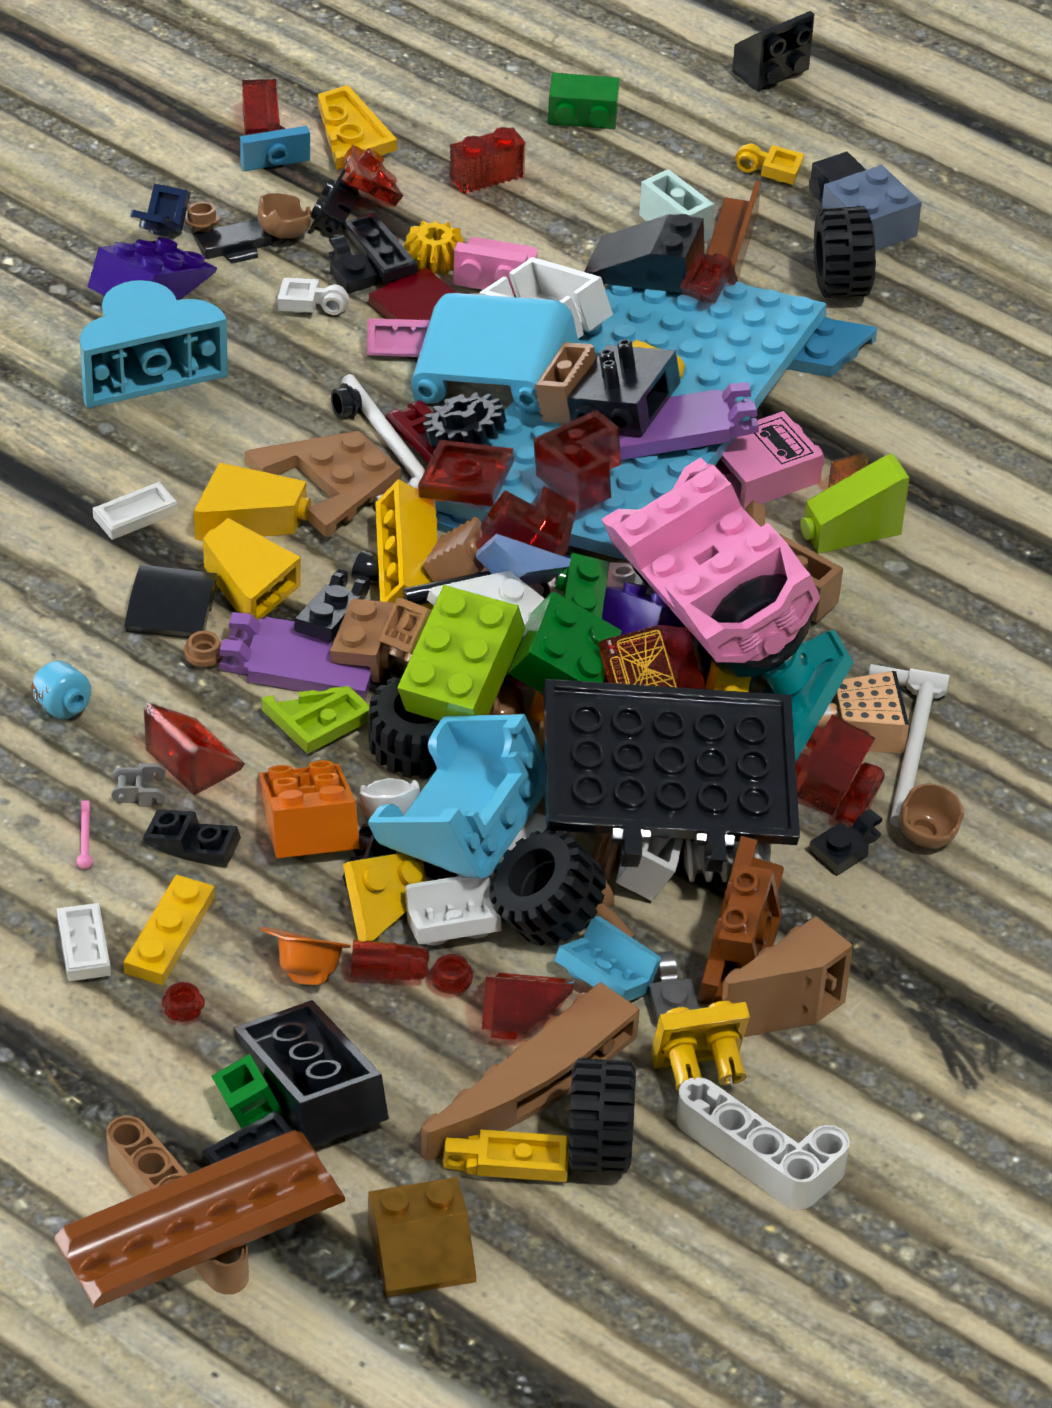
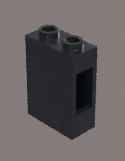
[567,339,680,436]

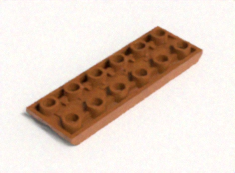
[54,1131,345,1308]

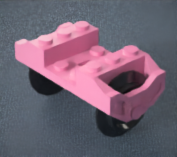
[601,458,820,678]

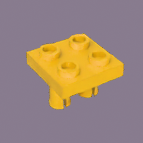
[650,1001,750,1091]

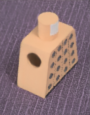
[816,671,909,753]

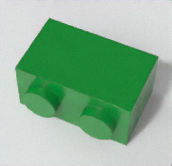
[548,72,620,129]

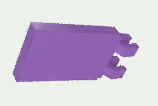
[612,382,759,460]
[219,612,372,701]

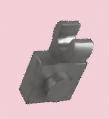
[648,951,699,1027]

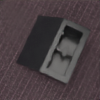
[732,11,815,92]

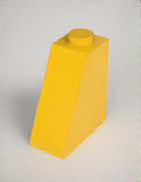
[194,462,311,541]
[203,518,301,621]

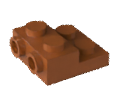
[714,865,783,968]

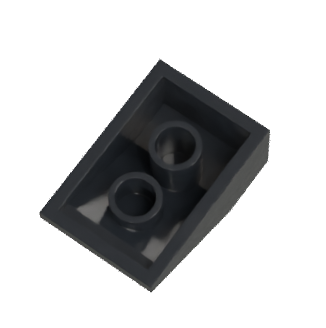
[584,214,705,294]

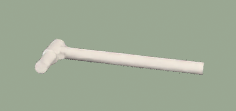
[341,374,449,502]
[869,664,950,827]

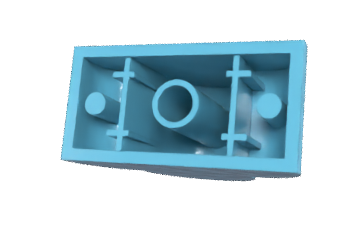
[80,280,228,408]

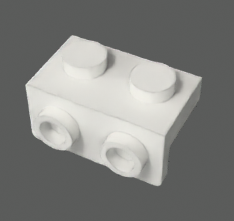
[405,876,502,945]

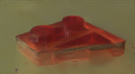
[344,145,404,206]

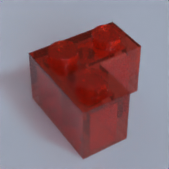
[533,410,621,512]
[477,486,577,556]

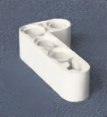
[676,1077,850,1210]

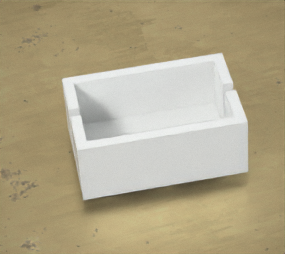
[479,257,613,339]

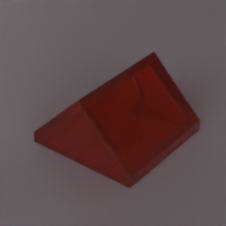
[144,703,245,796]

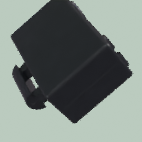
[193,219,273,264]

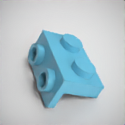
[554,916,661,1001]

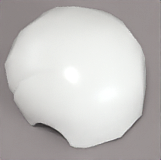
[359,778,420,819]

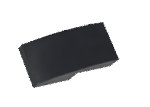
[143,809,241,867]

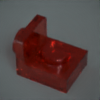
[680,251,738,304]

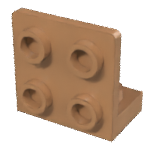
[379,597,432,662]

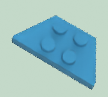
[787,317,877,377]

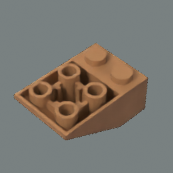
[722,916,853,1037]

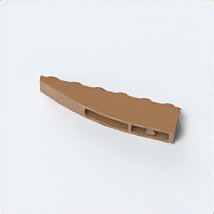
[421,982,640,1161]

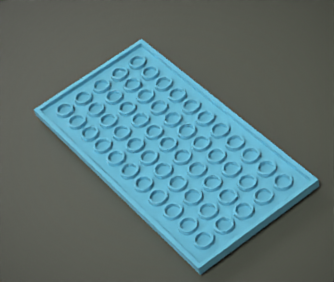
[434,274,826,560]

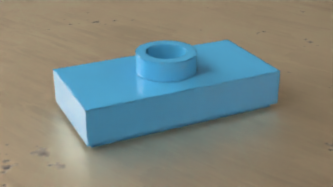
[240,126,310,171]

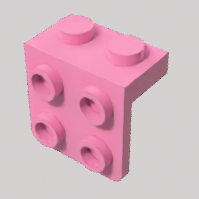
[453,237,538,295]

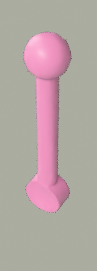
[77,800,93,870]

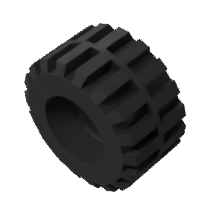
[814,206,876,298]
[369,674,440,779]
[489,829,606,946]
[568,1058,636,1173]

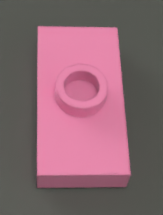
[367,318,430,358]

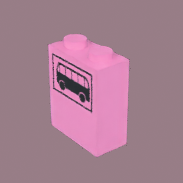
[715,411,824,509]

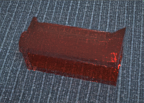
[242,79,285,135]

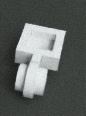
[277,278,349,315]

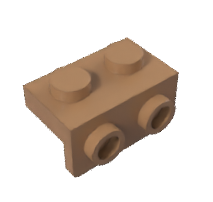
[330,599,395,684]

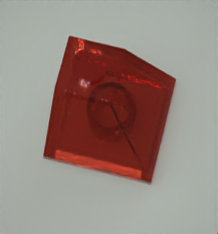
[482,971,575,1040]

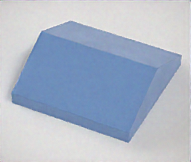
[475,534,571,585]

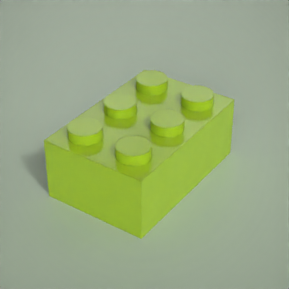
[397,585,526,721]

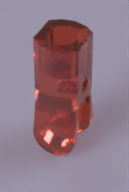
[835,762,885,823]

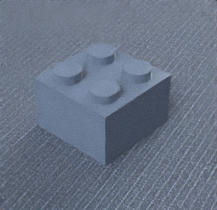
[822,165,922,251]

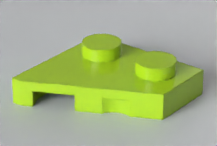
[261,686,370,754]

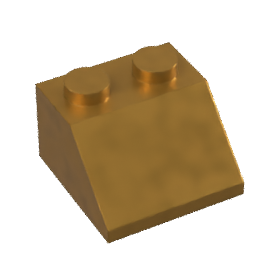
[368,1177,477,1297]

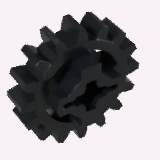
[423,392,507,453]

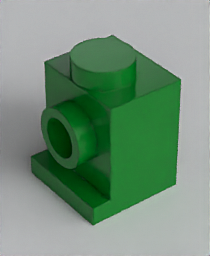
[211,1054,284,1129]

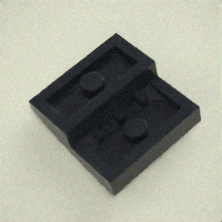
[124,565,218,639]

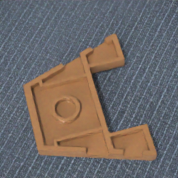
[245,431,401,537]

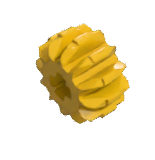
[404,220,463,275]

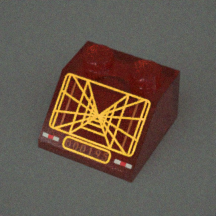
[598,625,706,689]

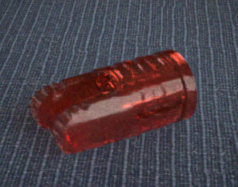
[351,939,430,981]

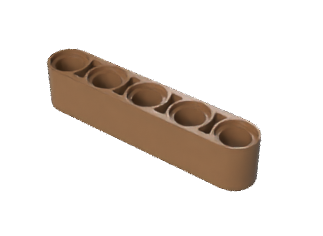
[107,1116,249,1295]

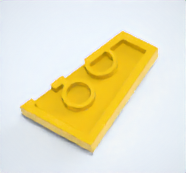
[318,85,397,170]

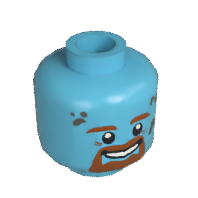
[31,660,91,720]

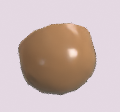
[258,193,311,239]
[899,783,964,849]

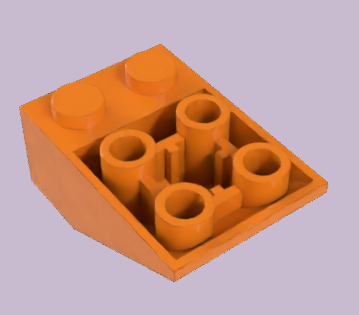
[258,760,360,858]

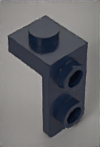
[130,183,191,237]

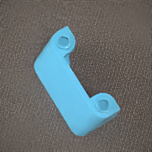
[411,293,578,412]
[367,714,545,878]

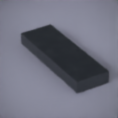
[342,212,418,283]

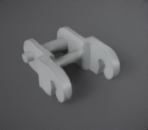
[111,763,166,807]

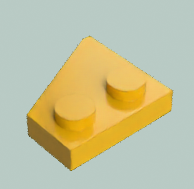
[343,853,427,944]

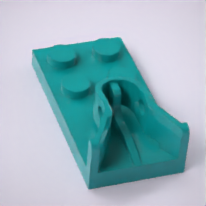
[762,630,854,762]

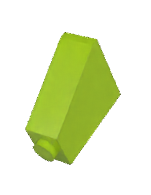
[800,453,909,554]

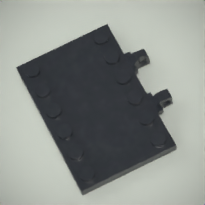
[543,679,800,872]

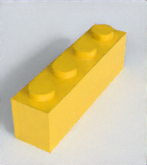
[375,479,438,610]

